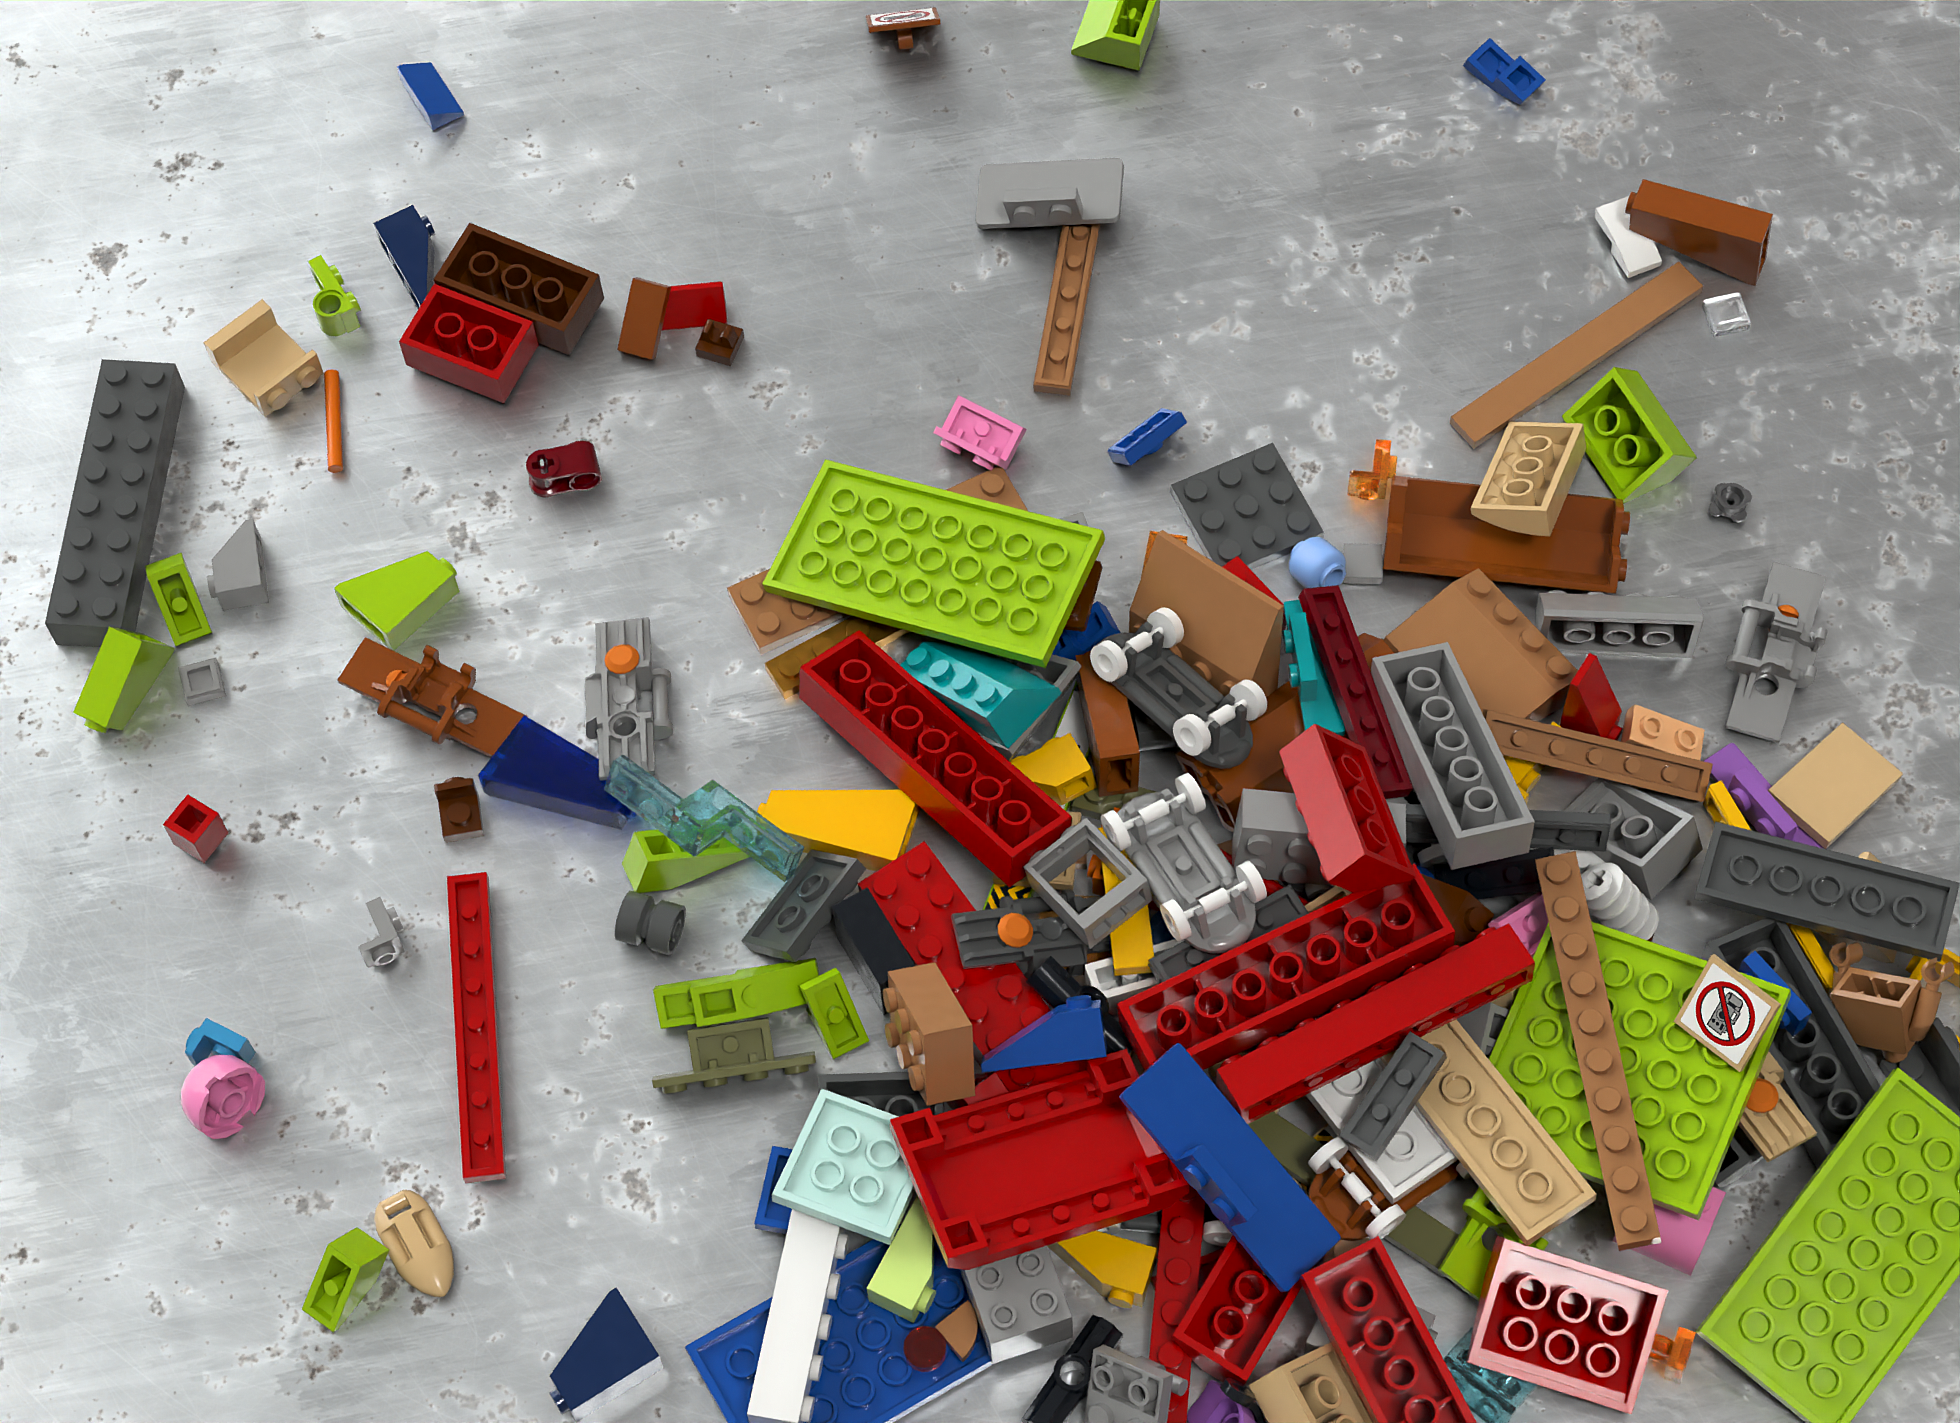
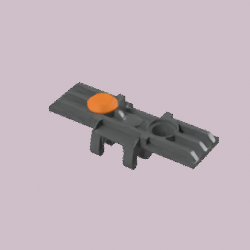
[951,889,1112,979]

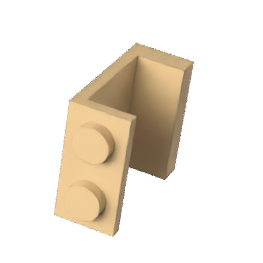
[203,299,324,417]

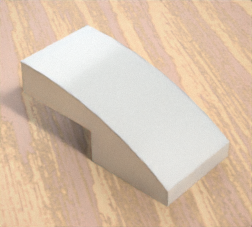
[1595,196,1662,278]

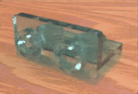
[1444,1327,1537,1423]

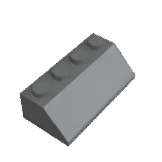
[1535,590,1704,658]

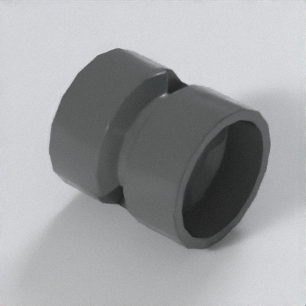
[614,891,686,955]

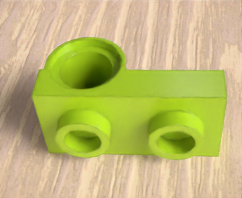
[308,255,361,336]

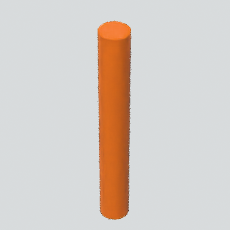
[324,369,343,473]

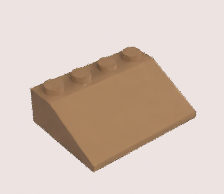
[1129,530,1284,698]
[1384,568,1578,722]

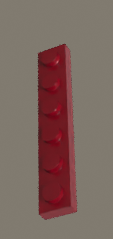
[1298,585,1413,799]

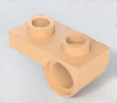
[1621,704,1705,760]

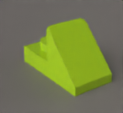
[799,967,869,1059]

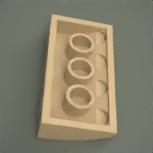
[1471,421,1586,537]

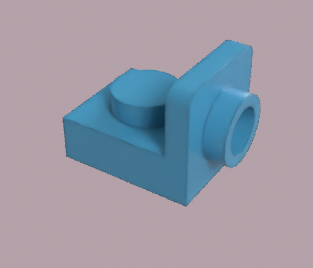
[185,1018,256,1066]

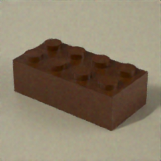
[434,223,604,355]

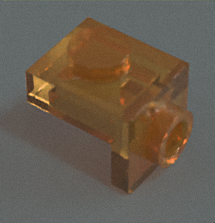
[1347,439,1397,500]

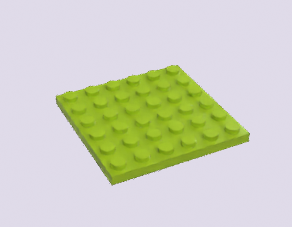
[1489,921,1791,1221]

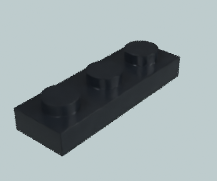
[1434,847,1554,900]

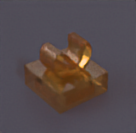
[1649,1327,1696,1384]

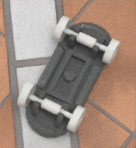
[1090,607,1267,769]

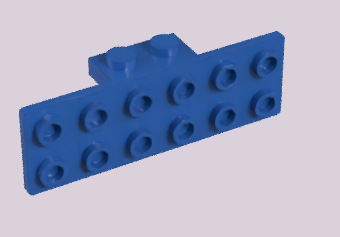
[1119,1043,1341,1292]

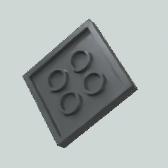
[1170,443,1324,570]

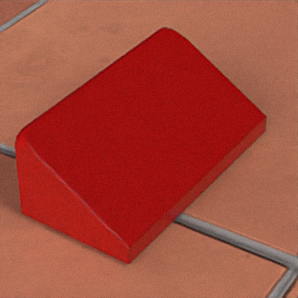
[662,281,727,331]

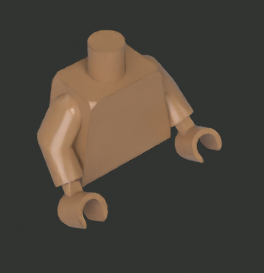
[1829,942,1954,1063]

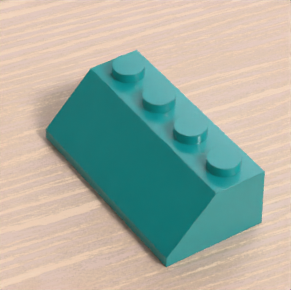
[900,641,1062,749]

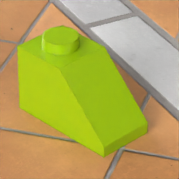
[145,553,212,646]
[302,1227,389,1332]

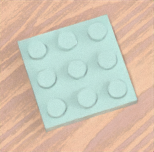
[772,1088,915,1245]

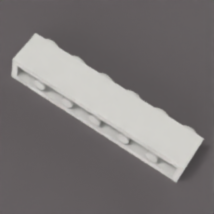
[747,1209,849,1423]

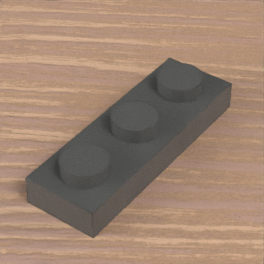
[1339,1031,1447,1162]

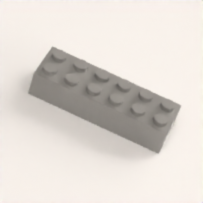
[1371,642,1535,870]

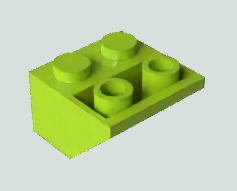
[1071,0,1160,71]

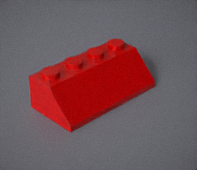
[1279,724,1416,893]
[1171,1235,1315,1384]

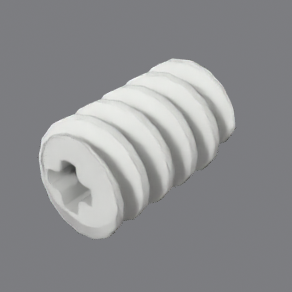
[1581,863,1659,940]

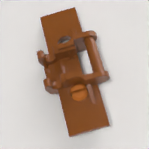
[337,637,527,762]

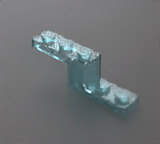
[604,755,804,882]

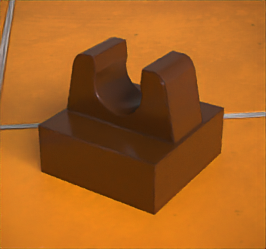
[695,319,744,366]

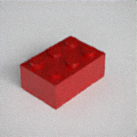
[399,284,539,403]

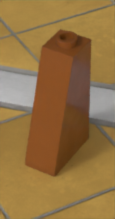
[1625,179,1773,286]
[1075,651,1140,797]

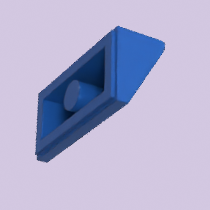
[397,62,464,131]

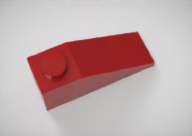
[1559,653,1623,741]

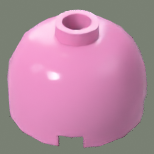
[181,1055,265,1139]

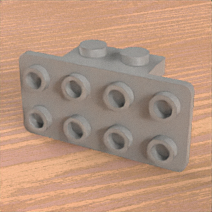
[975,158,1124,229]

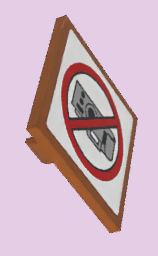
[866,7,941,50]

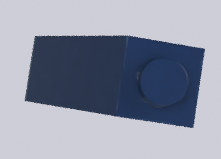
[549,1287,664,1422]

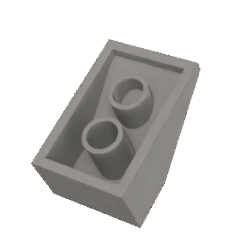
[1564,777,1703,900]

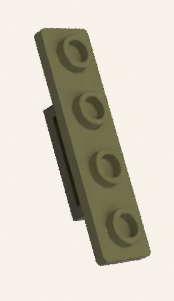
[652,1017,816,1094]

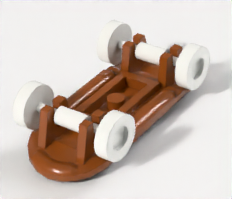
[1308,1137,1471,1241]

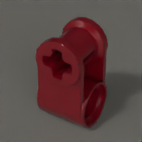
[526,441,602,497]

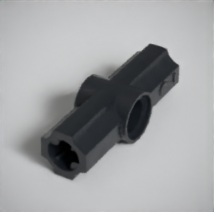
[1026,956,1133,1054]
[1022,1315,1123,1423]

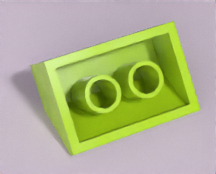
[1562,367,1697,504]

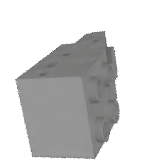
[959,1246,1073,1364]

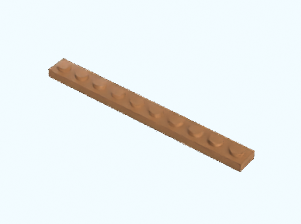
[1535,851,1662,1251]

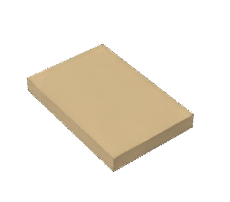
[1768,722,1903,849]

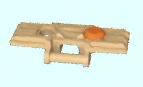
[1738,1051,1817,1162]

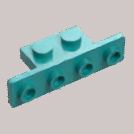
[1282,600,1346,736]

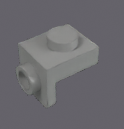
[358,897,405,967]

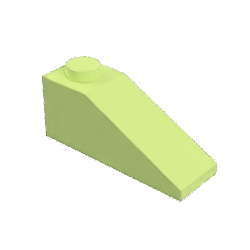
[867,1195,936,1323]

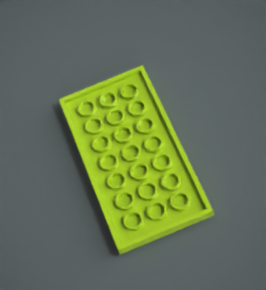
[762,459,1105,668]
[1695,1068,1960,1423]

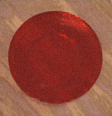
[903,1326,947,1372]

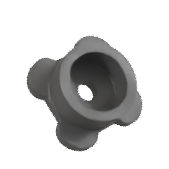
[1709,483,1752,522]

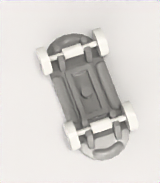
[1100,773,1267,953]

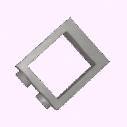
[1023,818,1153,949]

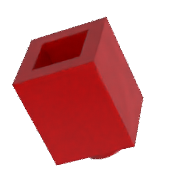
[163,794,228,863]

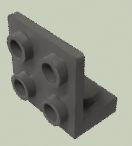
[1879,1017,1960,1117]

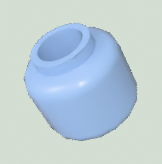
[1289,537,1346,588]

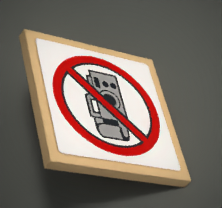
[1674,954,1781,1072]

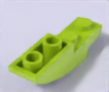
[653,958,819,1029]

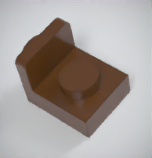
[434,777,484,843]

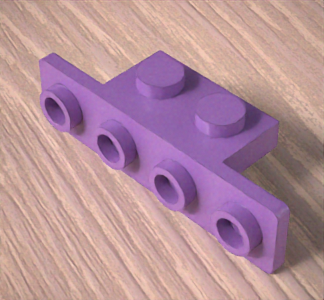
[1704,743,1824,849]

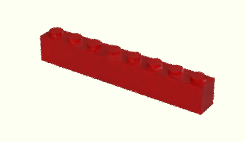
[1216,923,1535,1124]

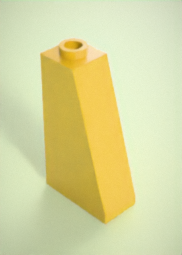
[755,790,921,871]

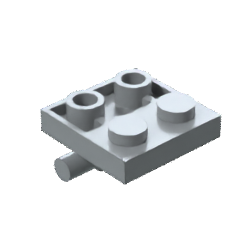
[1084,1344,1188,1423]

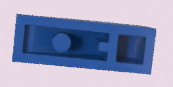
[981,995,1107,1073]

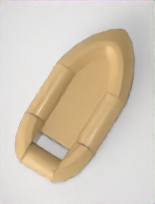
[374,1190,454,1297]

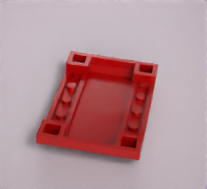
[890,1049,1190,1270]

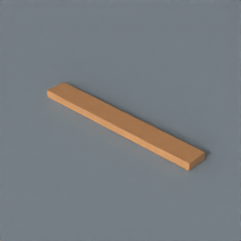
[1450,261,1703,449]

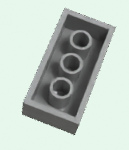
[1232,788,1406,887]

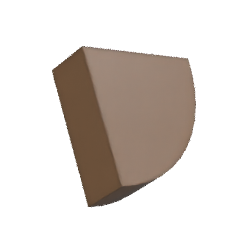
[935,1300,978,1362]

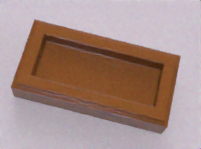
[617,277,671,360]

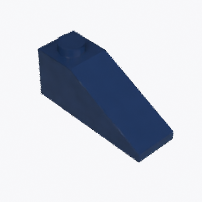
[373,205,435,309]

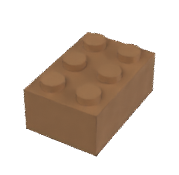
[883,962,975,1106]

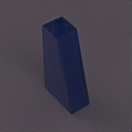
[478,715,644,830]

